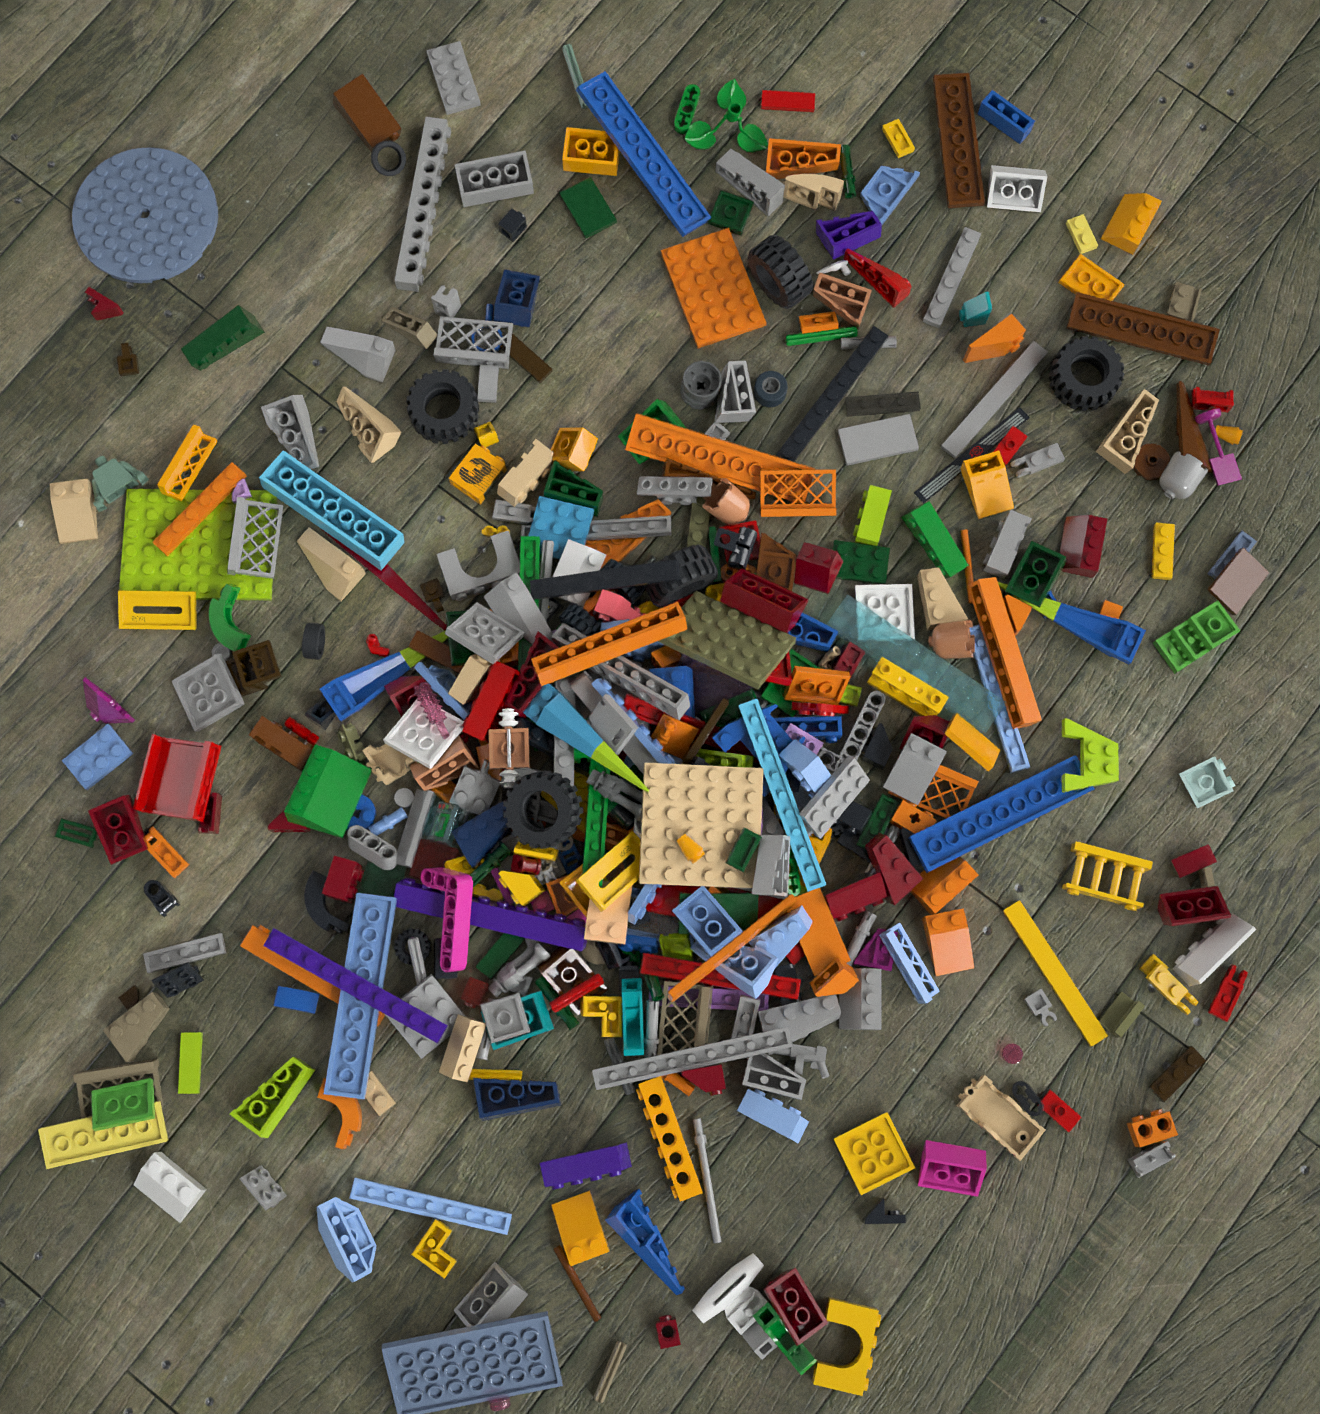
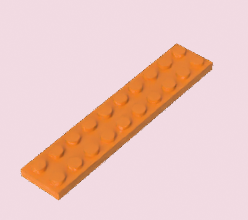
[625,413,815,503]

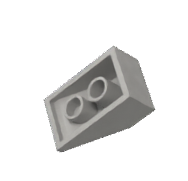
[883,733,947,805]

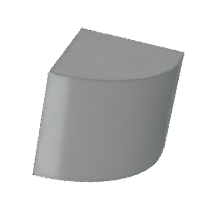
[742,1321,777,1360]

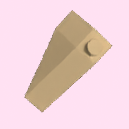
[336,387,401,463]

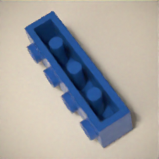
[774,716,842,743]

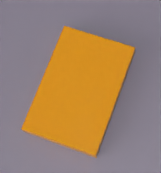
[1058,254,1125,301]
[945,713,1000,771]

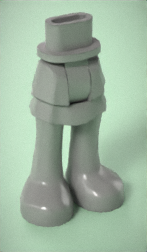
[488,938,551,998]

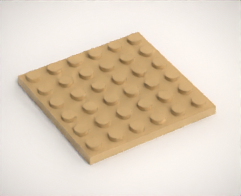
[639,763,763,888]

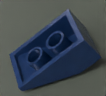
[494,270,540,327]

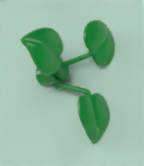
[685,79,768,153]

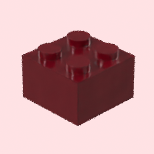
[322,856,364,904]

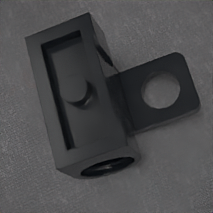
[714,527,758,570]

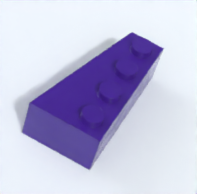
[540,1142,632,1190]

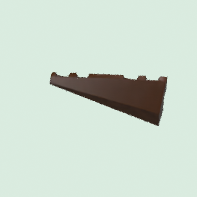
[1177,381,1213,473]
[662,458,756,499]

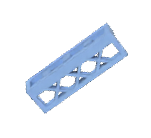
[879,923,940,1004]

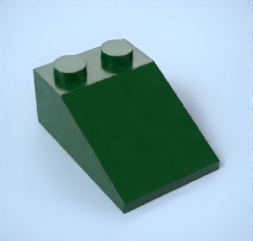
[1005,541,1066,608]

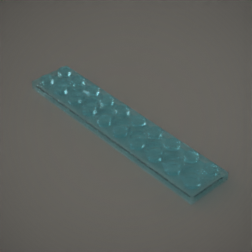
[826,594,1007,734]

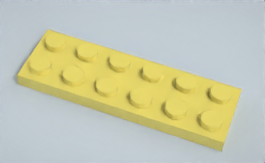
[38,1101,168,1169]

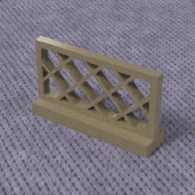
[657,980,713,1068]
[73,1059,164,1118]

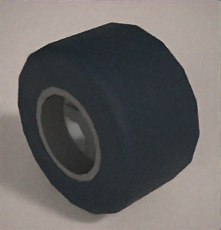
[754,371,788,407]

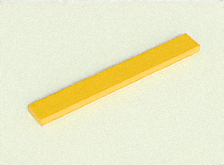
[1003,900,1108,1047]

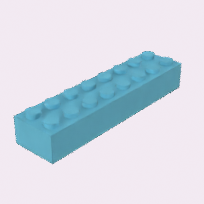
[259,451,404,570]

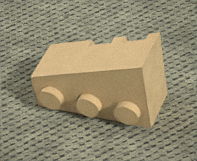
[497,439,553,507]
[917,568,968,631]

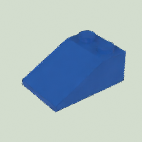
[649,666,695,718]

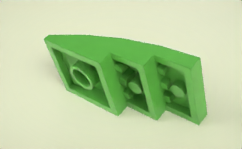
[1153,600,1240,674]

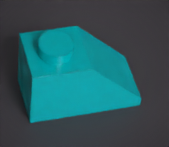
[959,292,992,327]

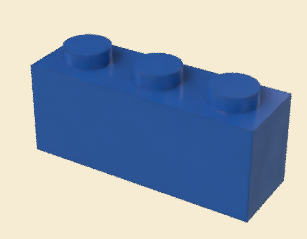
[978,90,1035,144]

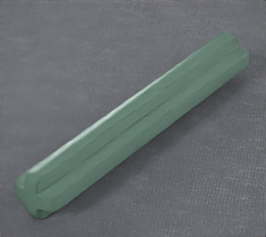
[562,44,588,109]

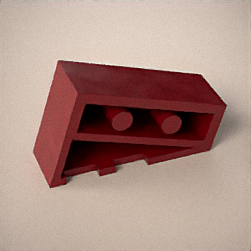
[865,833,923,905]

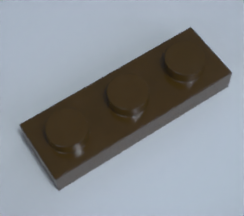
[1149,1046,1206,1102]

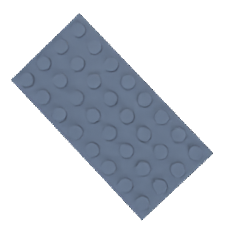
[382,1311,563,1414]

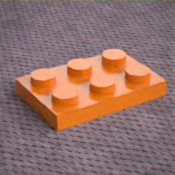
[783,666,851,705]

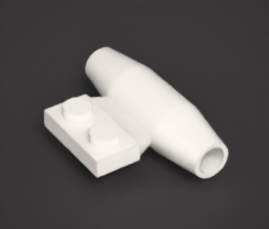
[692,1253,767,1335]

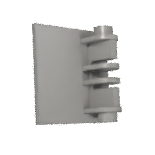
[240,1165,287,1211]

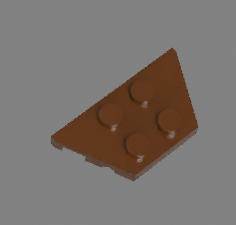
[756,533,797,591]

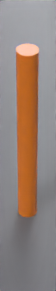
[960,529,974,604]

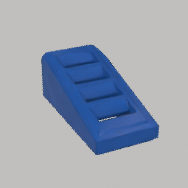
[558,840,580,874]

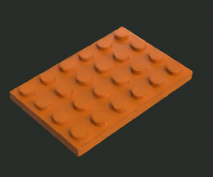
[661,228,766,348]

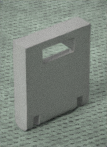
[586,694,638,755]

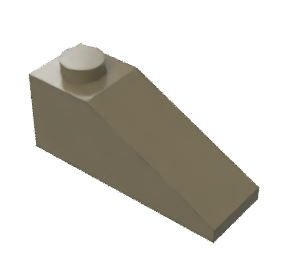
[381,307,437,349]

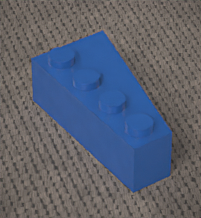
[768,613,838,652]

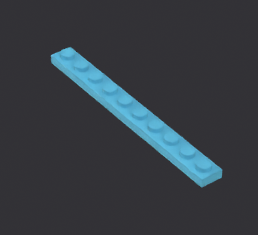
[739,698,826,892]

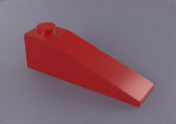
[843,249,912,308]

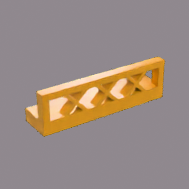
[157,424,217,501]

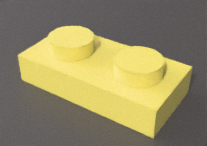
[1066,214,1098,254]

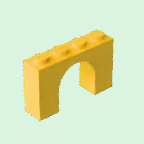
[812,1297,881,1396]

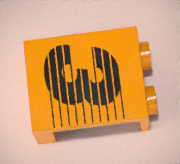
[449,443,507,505]

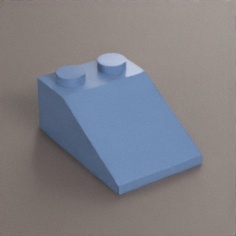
[672,886,742,958]

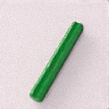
[785,326,858,346]

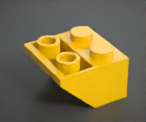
[498,871,546,905]

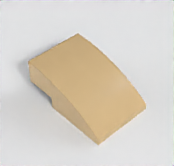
[783,174,844,211]

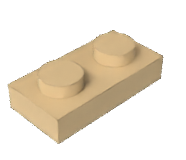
[365,1071,396,1116]

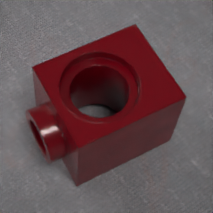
[656,1315,681,1349]

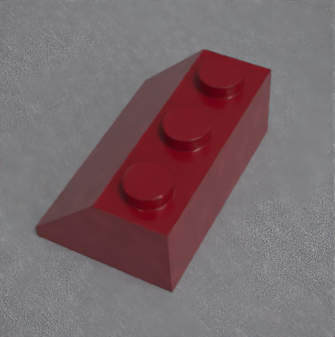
[1059,515,1108,578]
[824,872,887,922]
[1157,886,1231,926]
[764,1267,828,1346]

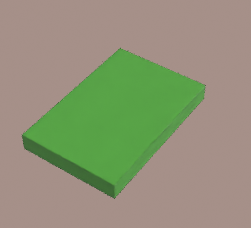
[91,1078,155,1131]

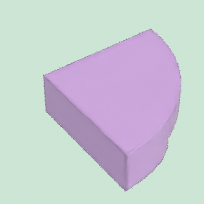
[232,479,252,504]

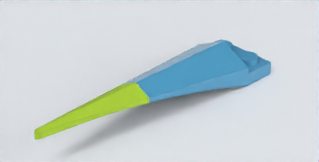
[523,683,649,792]

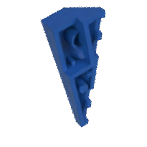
[605,1189,685,1295]

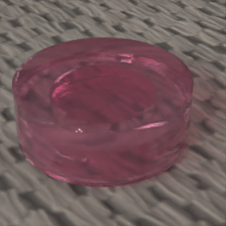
[1002,1044,1023,1064]
[489,1397,511,1411]

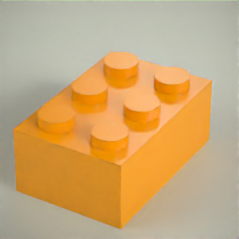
[562,127,620,176]

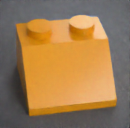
[550,427,598,471]

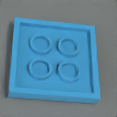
[529,496,594,560]

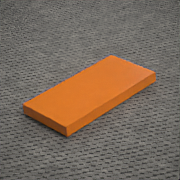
[787,888,851,976]

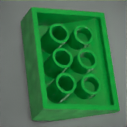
[284,744,372,838]

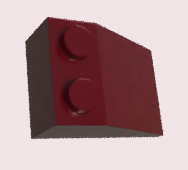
[88,795,148,865]

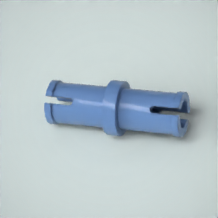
[368,807,408,836]

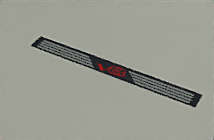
[914,407,1030,503]

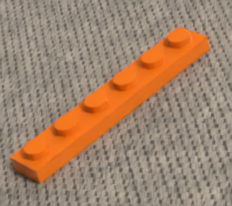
[152,462,247,557]

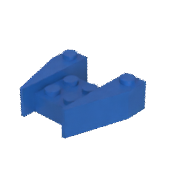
[711,703,806,797]

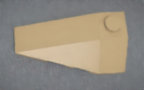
[297,527,366,601]

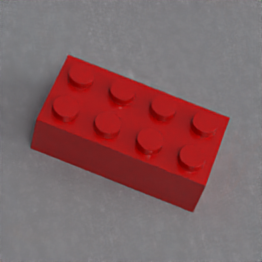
[462,661,520,743]

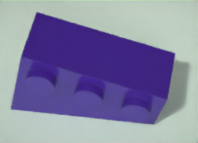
[816,211,882,260]

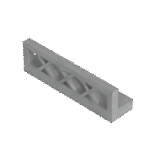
[396,789,436,869]

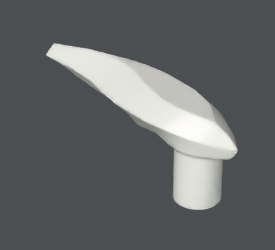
[816,260,851,276]

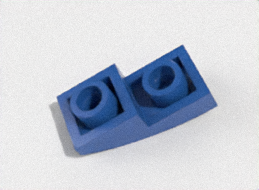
[273,986,319,1014]

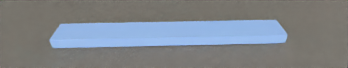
[970,624,1030,773]
[349,1178,512,1235]

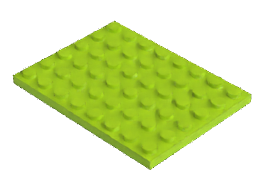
[119,489,277,601]

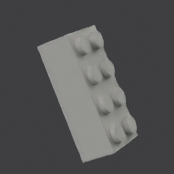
[454,151,534,207]

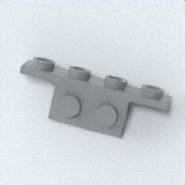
[637,476,713,505]

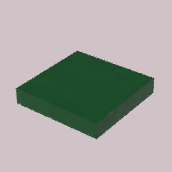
[708,190,754,236]

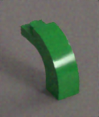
[209,584,251,651]
[753,1302,817,1375]

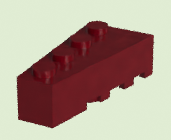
[505,631,560,719]

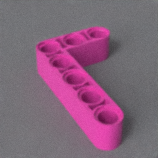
[421,867,473,972]

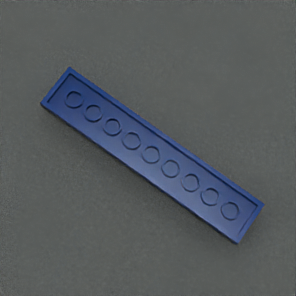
[576,71,712,237]
[908,755,1094,873]

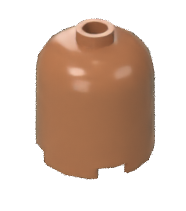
[702,478,750,525]
[929,619,975,659]

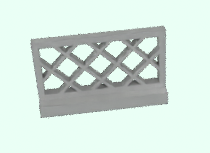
[434,316,513,369]
[227,497,283,579]

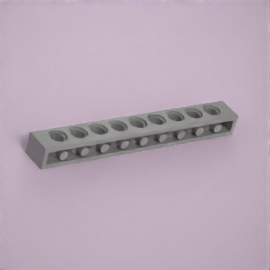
[395,117,451,292]

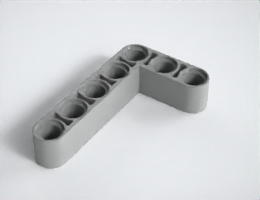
[817,691,885,775]

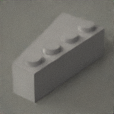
[758,995,841,1056]

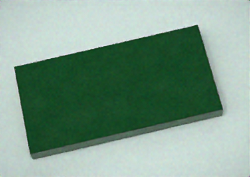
[678,893,759,934]

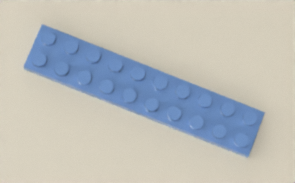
[324,893,397,1099]

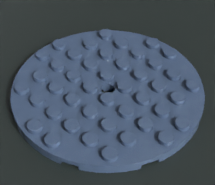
[72,148,218,283]

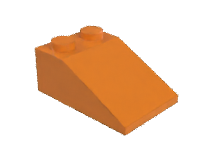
[963,314,1026,363]
[922,908,974,976]

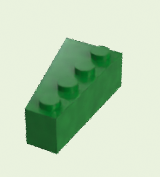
[901,501,969,579]

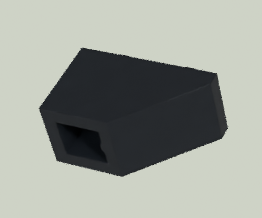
[861,722,893,770]

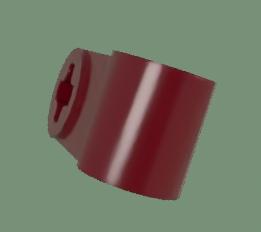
[510,852,541,875]

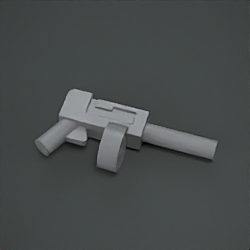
[773,1044,829,1079]

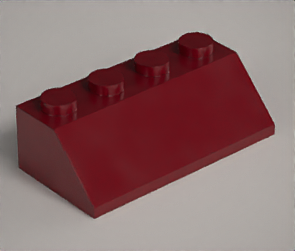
[720,568,809,633]

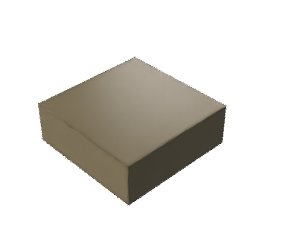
[1198,867,1215,888]

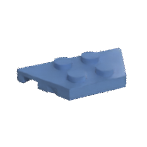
[860,166,920,225]
[414,662,474,720]

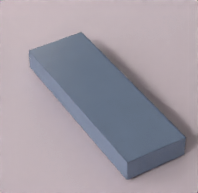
[1207,530,1257,579]

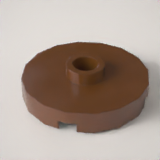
[1133,443,1170,480]

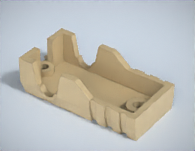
[362,744,416,785]
[957,1075,1045,1161]

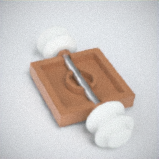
[489,709,530,788]

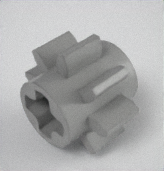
[536,859,560,883]

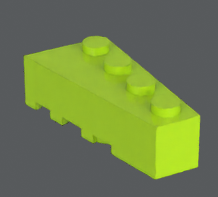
[230,1057,315,1138]

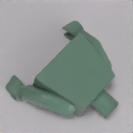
[92,456,149,512]

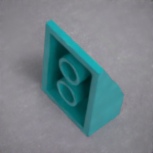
[481,991,554,1050]

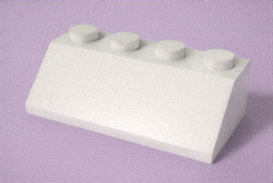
[1172,914,1256,986]

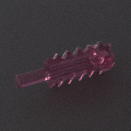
[414,682,450,739]

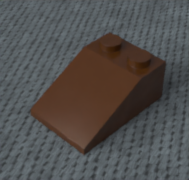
[537,946,608,1015]

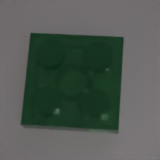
[357,860,407,897]

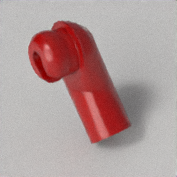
[366,634,390,657]

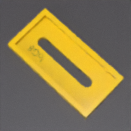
[118,590,197,630]
[576,831,641,912]

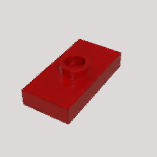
[993,426,1028,466]
[1037,1090,1082,1132]

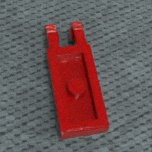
[1207,964,1248,1022]

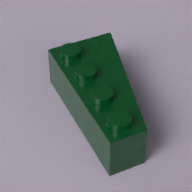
[181,305,265,371]

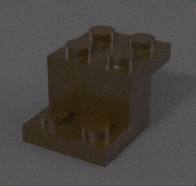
[225,640,282,697]

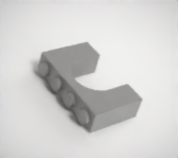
[437,530,520,601]

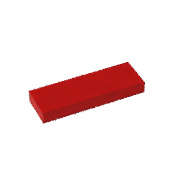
[761,90,815,112]

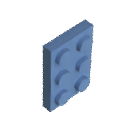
[62,724,134,790]

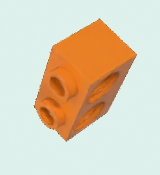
[1127,1109,1178,1147]

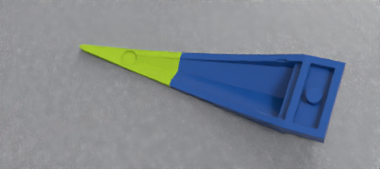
[998,582,1146,665]
[320,631,448,722]

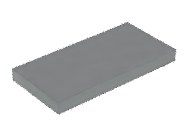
[837,414,919,466]

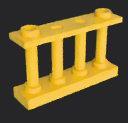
[867,657,949,716]
[1062,841,1153,911]

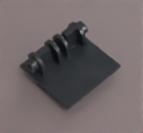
[151,962,204,998]

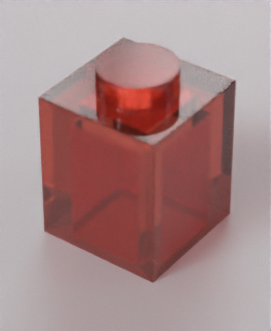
[461,977,490,1009]

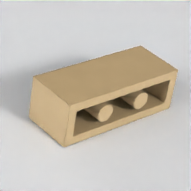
[439,1014,486,1082]

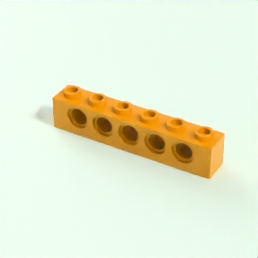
[636,1076,703,1202]

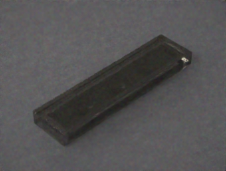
[845,391,921,417]

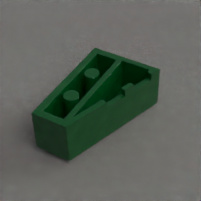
[544,460,603,517]

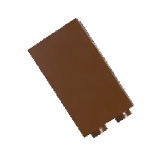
[333,74,401,153]

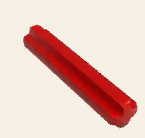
[549,974,604,1013]

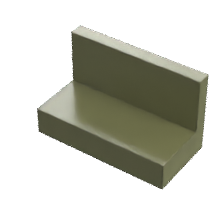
[1099,992,1145,1038]

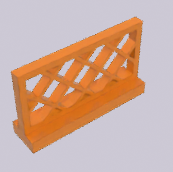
[760,469,836,517]
[888,765,979,819]

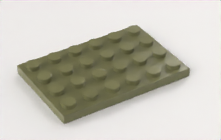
[658,591,796,689]

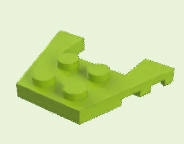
[1062,718,1119,793]

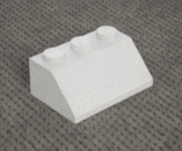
[987,165,1047,212]
[553,539,606,607]
[134,1152,207,1223]

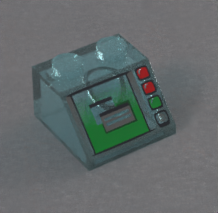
[425,802,462,848]

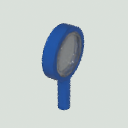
[471,304,503,352]

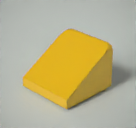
[474,422,499,447]

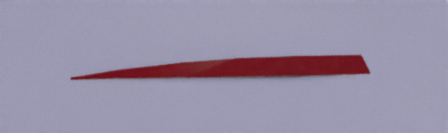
[319,527,447,631]

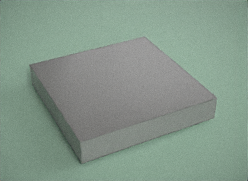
[480,993,530,1044]

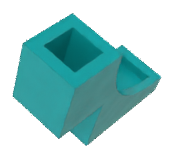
[622,978,644,1056]

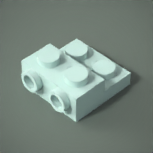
[1179,756,1235,808]

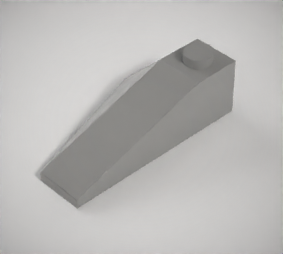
[484,572,553,645]

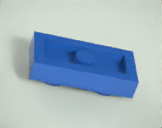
[618,934,659,954]

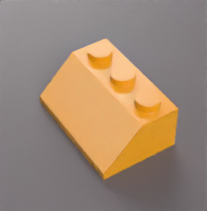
[1101,193,1162,255]

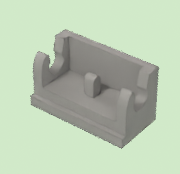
[431,285,461,318]
[1127,1141,1176,1178]

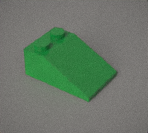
[618,399,686,464]

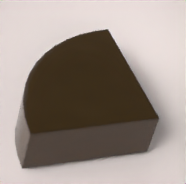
[118,985,139,1010]

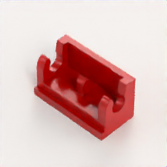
[1191,387,1234,413]

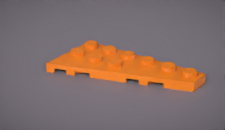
[585,499,671,570]

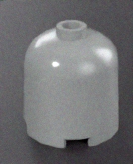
[1160,451,1208,499]

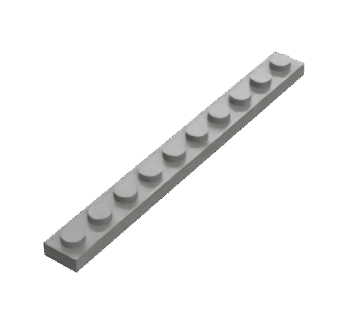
[592,1026,793,1090]

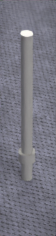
[693,1118,721,1243]

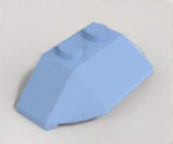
[317,1197,376,1282]

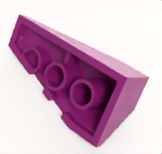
[83,677,135,724]

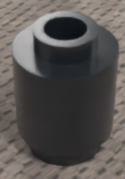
[609,804,635,830]

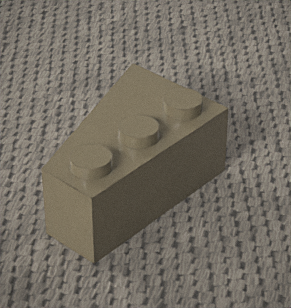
[103,992,170,1063]

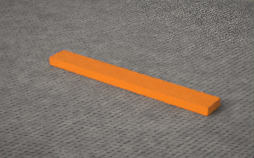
[668,894,797,1002]

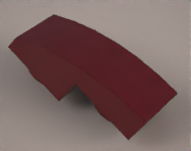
[1171,844,1217,878]

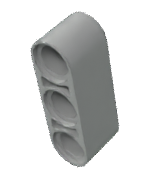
[347,825,396,870]

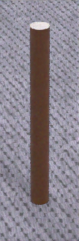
[553,1245,601,1322]

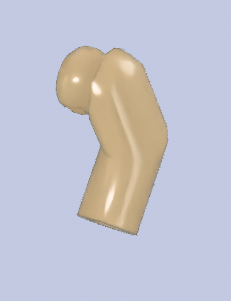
[818,646,841,670]

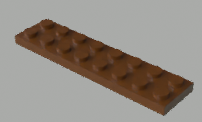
[933,73,985,208]
[1066,292,1220,366]

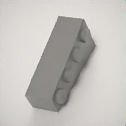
[716,149,785,217]

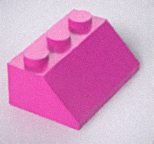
[918,1140,987,1197]

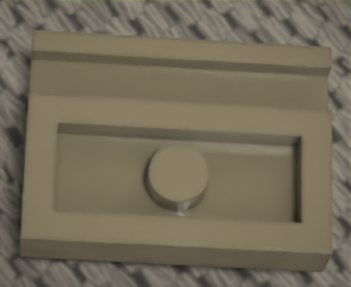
[1166,282,1202,322]

